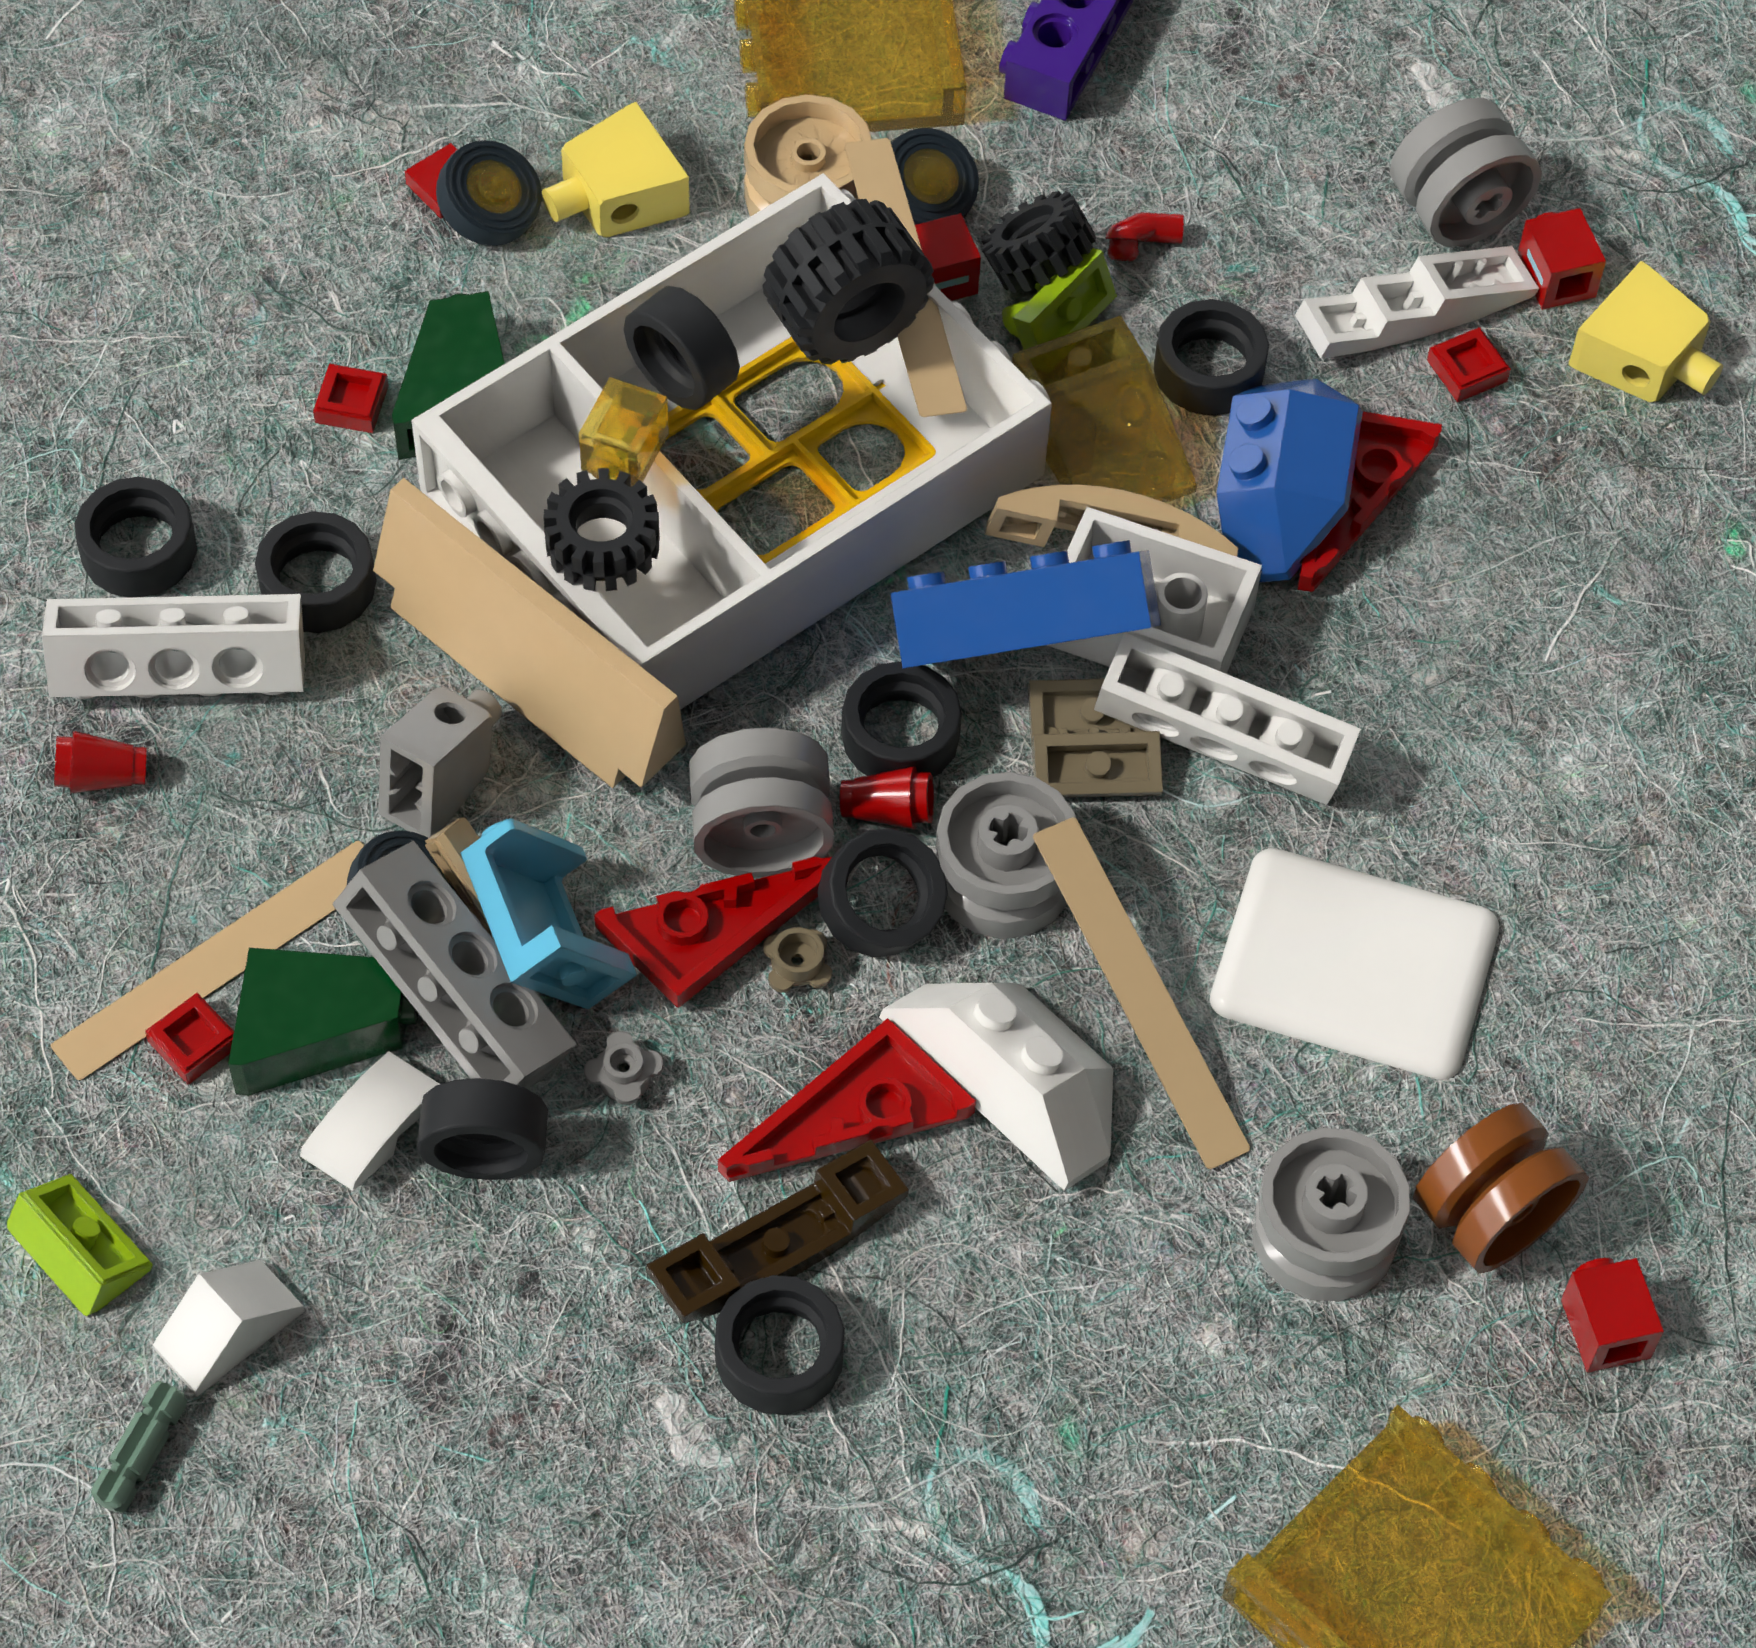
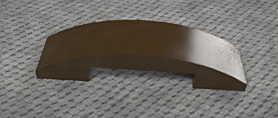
[645,1140,909,1323]

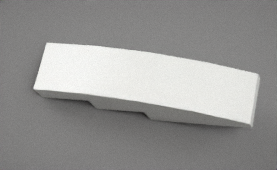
[1295,246,1539,359]

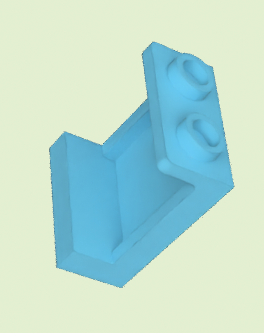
[460,818,637,1009]

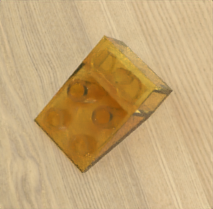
[1012,315,1197,503]

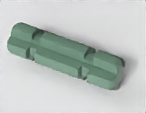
[91,1381,187,1513]

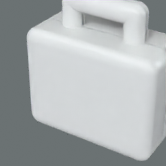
[1210,848,1499,1080]

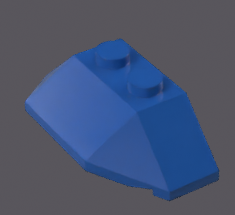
[1217,379,1363,583]

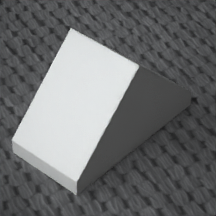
[153,1260,305,1397]

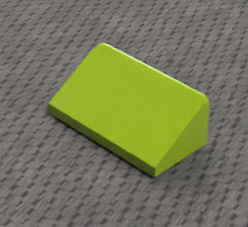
[7,1174,153,1316]

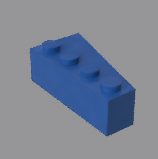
[890,540,1161,668]

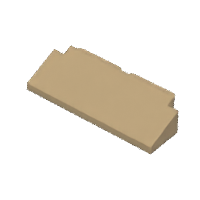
[373,478,686,788]

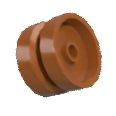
[1412,1103,1589,1274]

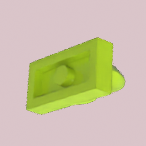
[1002,248,1117,368]

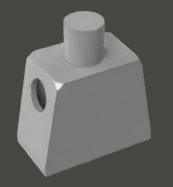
[378,687,502,838]

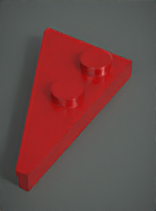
[1298,411,1442,592]
[594,856,833,1008]
[718,1018,976,1182]

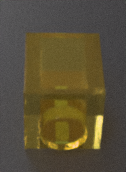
[579,377,669,487]

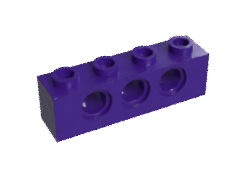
[999,0,1134,121]

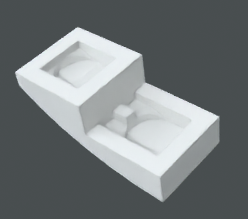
[300,1051,439,1191]

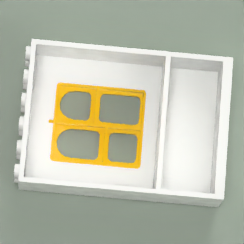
[412,173,1052,710]

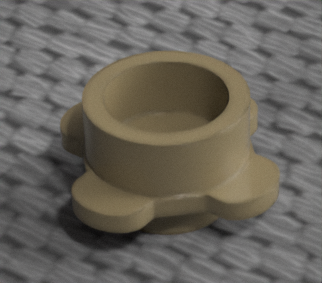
[763,927,832,993]

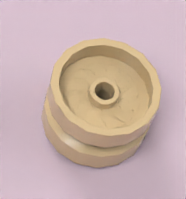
[744,94,872,217]

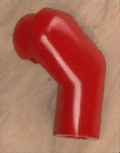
[1105,212,1184,261]

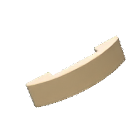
[985,485,1238,557]

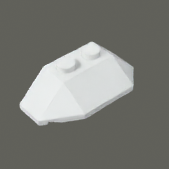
[879,983,1113,1191]

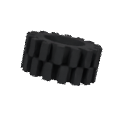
[981,191,1096,293]
[543,468,660,591]

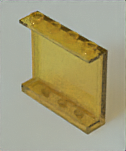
[733,0,967,132]
[1222,1404,1612,1648]

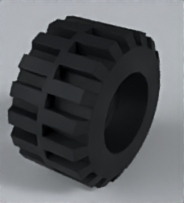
[762,199,934,364]

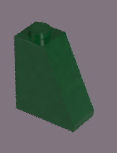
[392,291,505,460]
[228,947,419,1095]

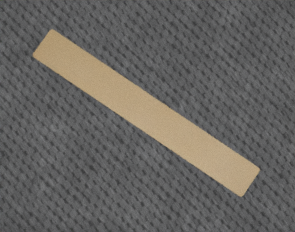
[844,138,967,417]
[1033,817,1250,1169]
[51,841,364,1080]

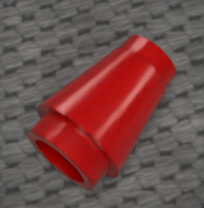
[54,730,147,794]
[840,766,934,830]

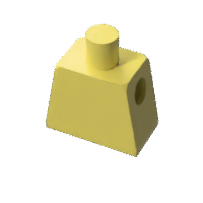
[542,102,690,237]
[1568,261,1723,402]

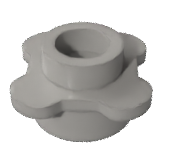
[584,1031,663,1104]

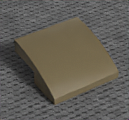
[1028,679,1163,798]

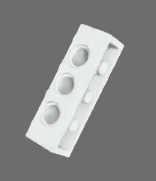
[42,594,305,699]
[1094,632,1361,805]

